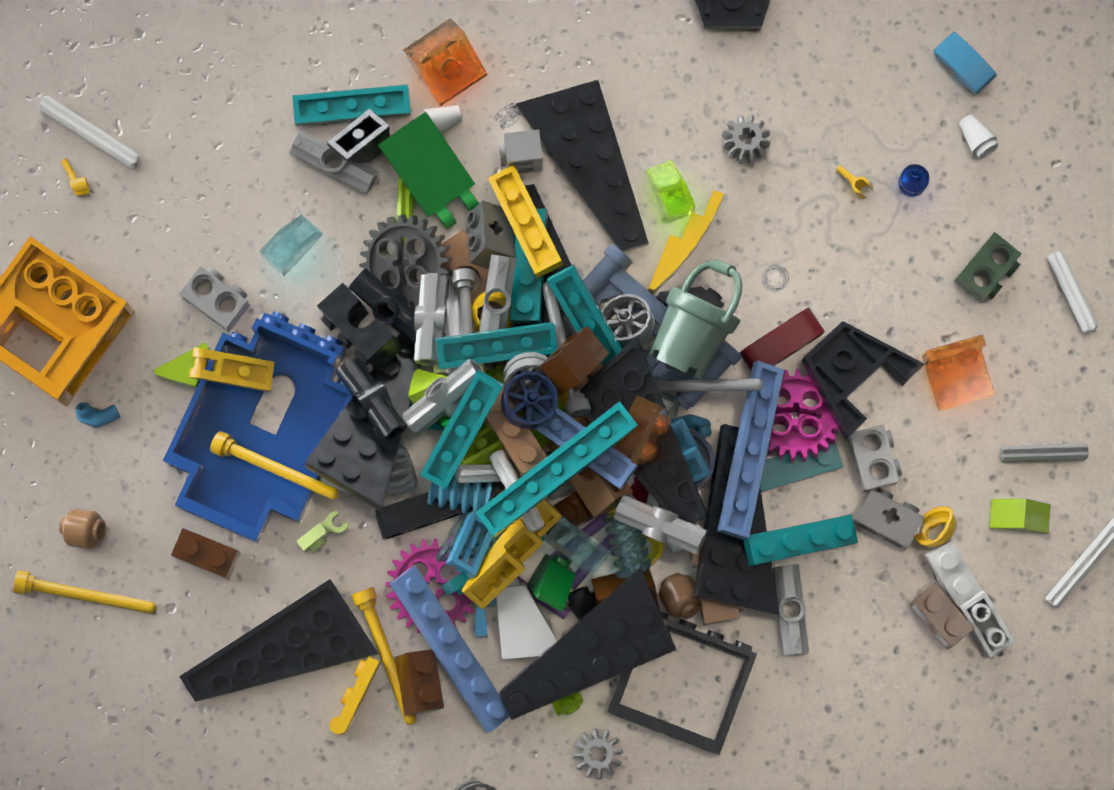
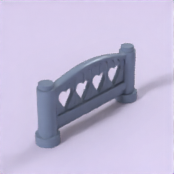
[583,243,742,410]

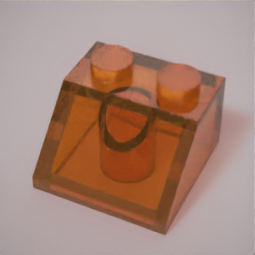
[403,18,488,106]

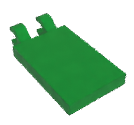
[377,112,479,229]

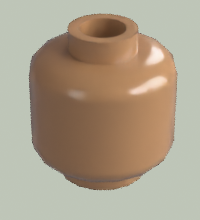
[59,508,106,549]
[659,573,700,619]

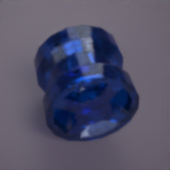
[898,164,930,197]

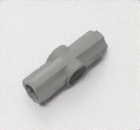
[289,131,379,195]
[479,254,517,332]
[414,273,448,366]
[402,359,484,435]
[614,495,707,554]
[773,564,809,656]

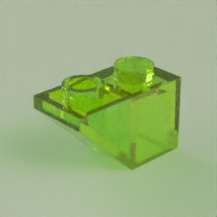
[645,159,696,224]

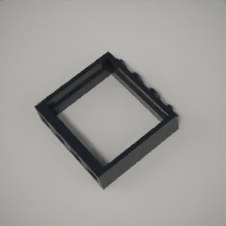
[607,611,757,755]

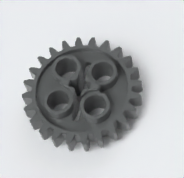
[359,214,453,309]

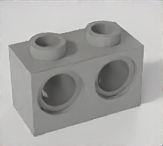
[499,130,543,174]
[179,266,250,333]
[847,424,902,493]

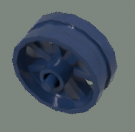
[500,371,558,430]

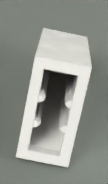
[496,578,558,660]

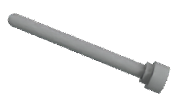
[452,268,476,335]
[542,282,591,418]
[655,379,763,393]

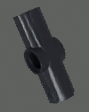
[349,268,417,346]
[336,358,407,442]

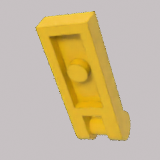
[189,348,275,392]
[329,656,381,735]

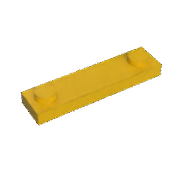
[488,165,564,278]

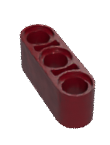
[740,307,826,371]

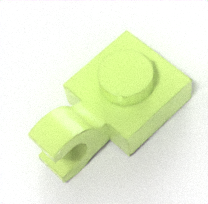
[296,510,349,553]

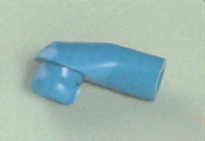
[75,402,121,428]
[671,414,712,438]

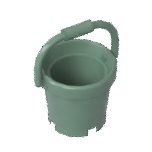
[648,259,743,380]

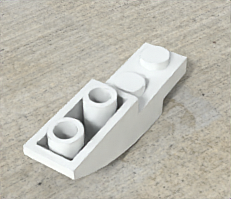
[925,540,1015,658]

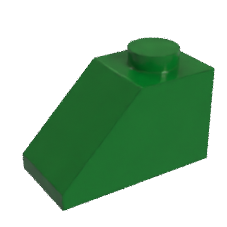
[528,553,576,612]

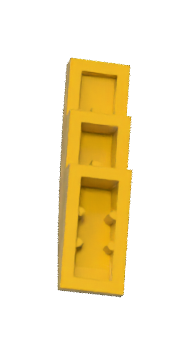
[648,190,724,295]
[462,499,562,610]

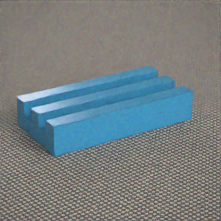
[446,511,493,579]

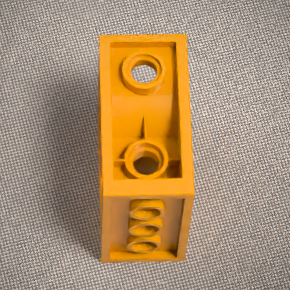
[0,236,135,407]

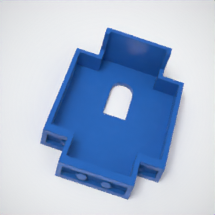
[163,311,352,544]

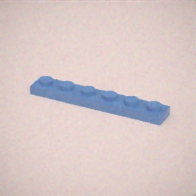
[717,361,784,540]
[389,566,510,733]

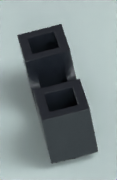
[317,283,404,372]

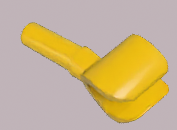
[61,158,90,196]
[836,165,873,199]

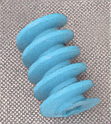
[427,475,493,514]

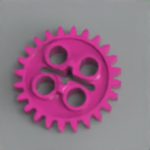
[768,369,840,463]
[385,538,474,633]

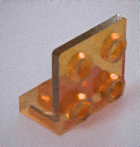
[922,334,995,411]
[614,395,672,465]

